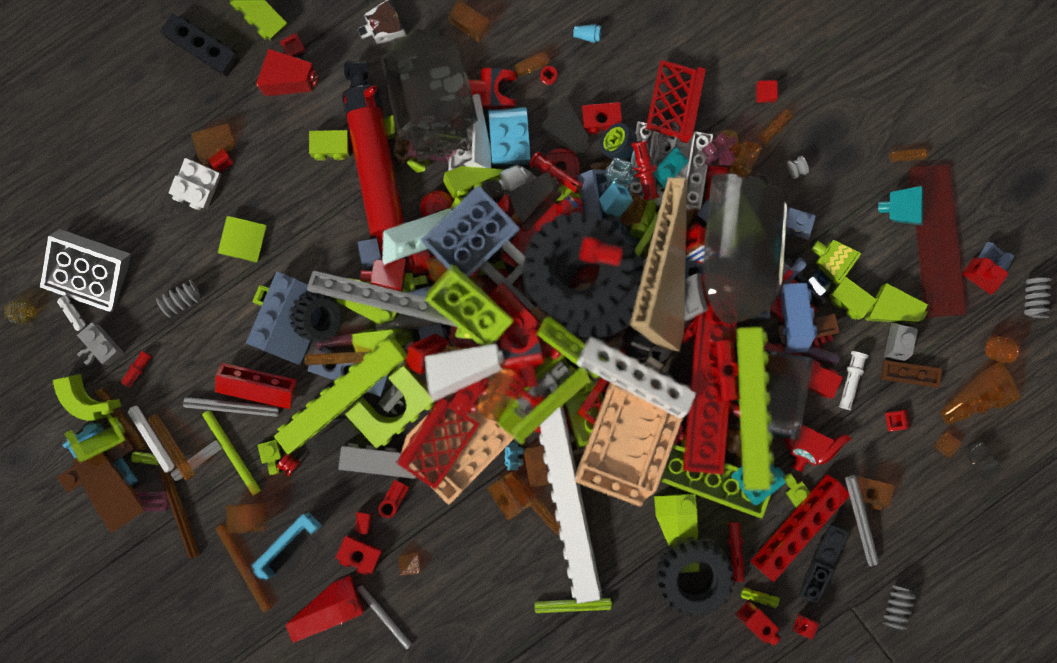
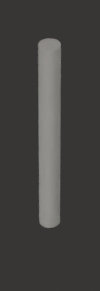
[356,585,412,650]

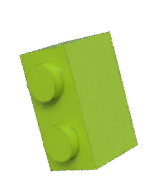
[309,130,350,160]
[828,277,877,320]

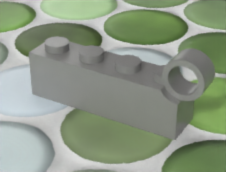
[338,443,417,479]

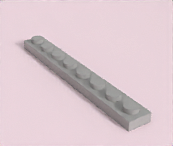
[307,271,458,327]

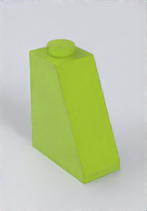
[865,283,928,323]
[352,323,414,353]

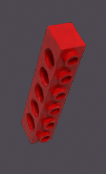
[750,474,850,582]

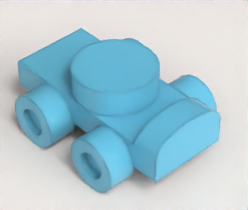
[505,443,524,470]

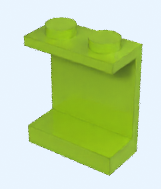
[64,413,125,462]

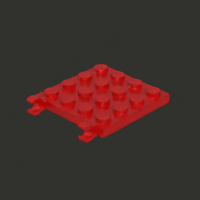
[448,283,562,393]

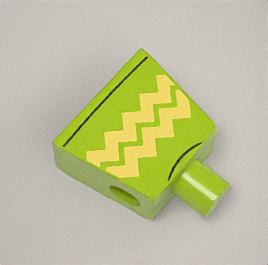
[811,240,861,285]

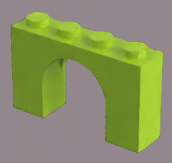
[345,361,435,448]

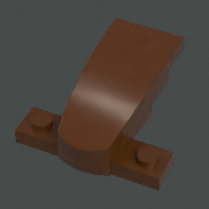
[57,433,146,533]

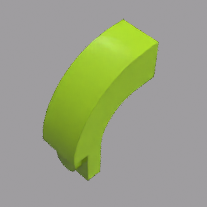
[53,374,121,421]

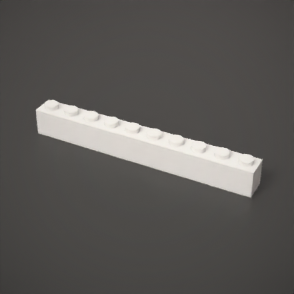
[539,405,602,603]

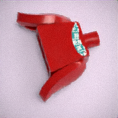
[784,407,852,472]

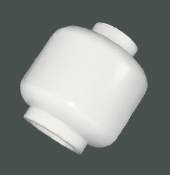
[498,165,528,194]

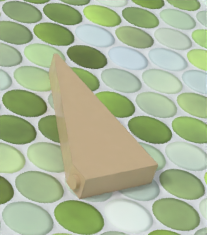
[631,178,687,351]

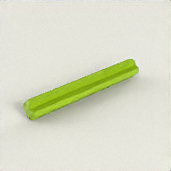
[535,598,612,613]

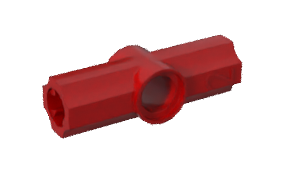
[715,340,740,401]

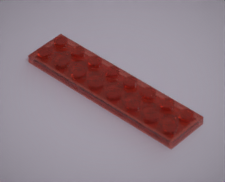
[909,164,966,318]

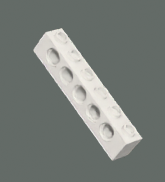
[576,338,696,419]

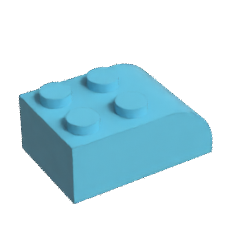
[489,107,530,167]

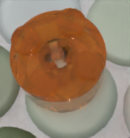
[226,503,267,533]

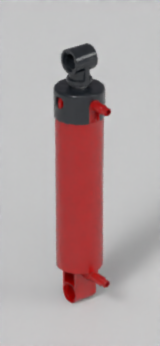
[342,61,405,260]

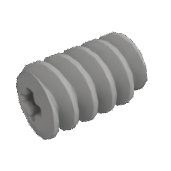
[1024,277,1052,318]
[156,279,200,318]
[884,585,916,629]

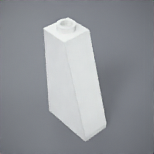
[425,344,504,400]

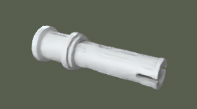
[839,351,869,410]

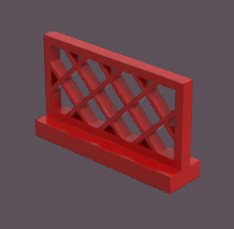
[645,60,706,144]
[395,398,480,490]

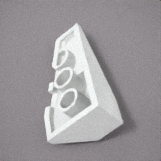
[448,94,491,171]

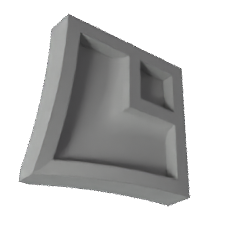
[684,273,708,323]

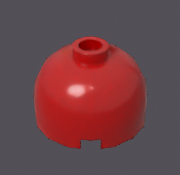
[420,190,455,218]

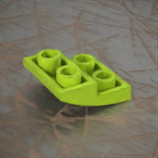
[218,216,266,262]

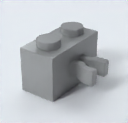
[77,323,124,366]

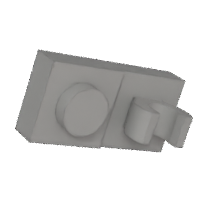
[378,384,404,414]

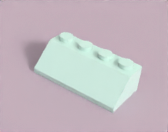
[383,208,452,264]

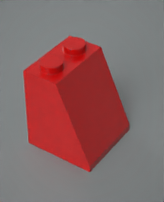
[256,49,319,96]

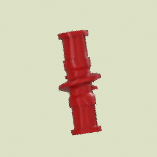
[631,140,660,201]

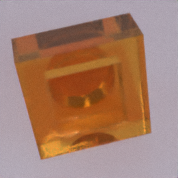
[933,431,962,458]

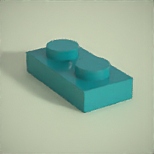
[653,147,689,188]

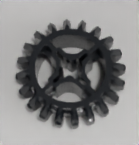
[626,329,653,365]

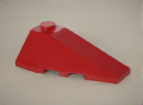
[286,575,365,643]

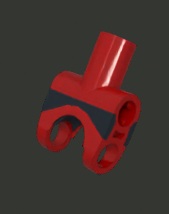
[460,68,517,110]
[501,327,546,388]

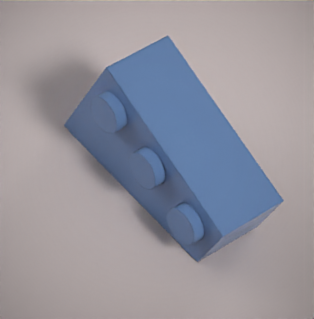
[780,283,817,353]

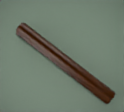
[159,468,200,559]

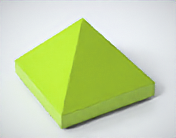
[407,154,431,173]

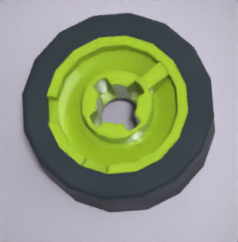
[600,123,637,162]

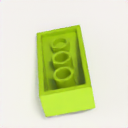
[425,264,513,347]

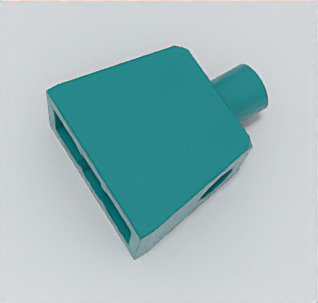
[878,186,924,225]

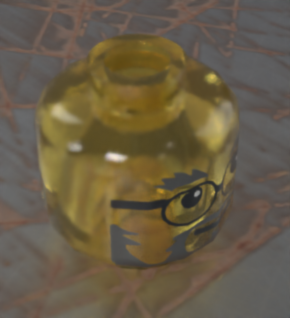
[4,299,36,324]

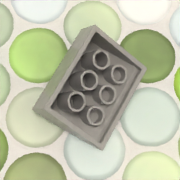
[40,229,131,312]

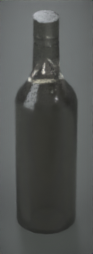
[375,313,441,332]

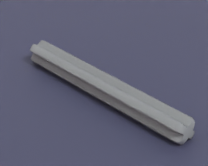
[183,397,279,417]
[845,475,879,566]

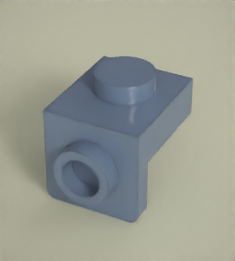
[978,242,1014,271]

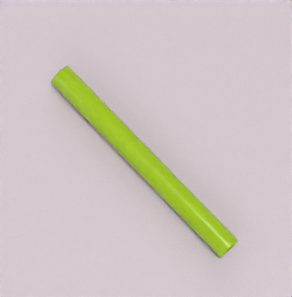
[202,410,261,496]

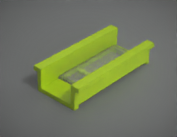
[489,354,591,445]

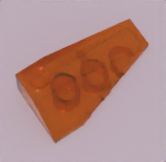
[940,361,1021,425]

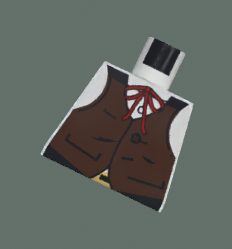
[358,0,406,43]

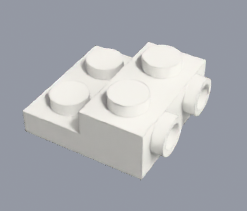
[169,158,222,210]

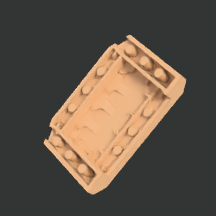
[401,377,527,505]
[575,377,683,506]

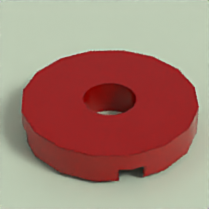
[544,148,580,184]

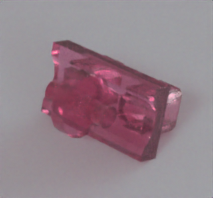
[702,132,737,166]

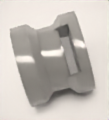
[787,156,809,179]

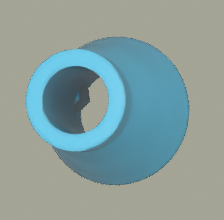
[574,24,602,43]

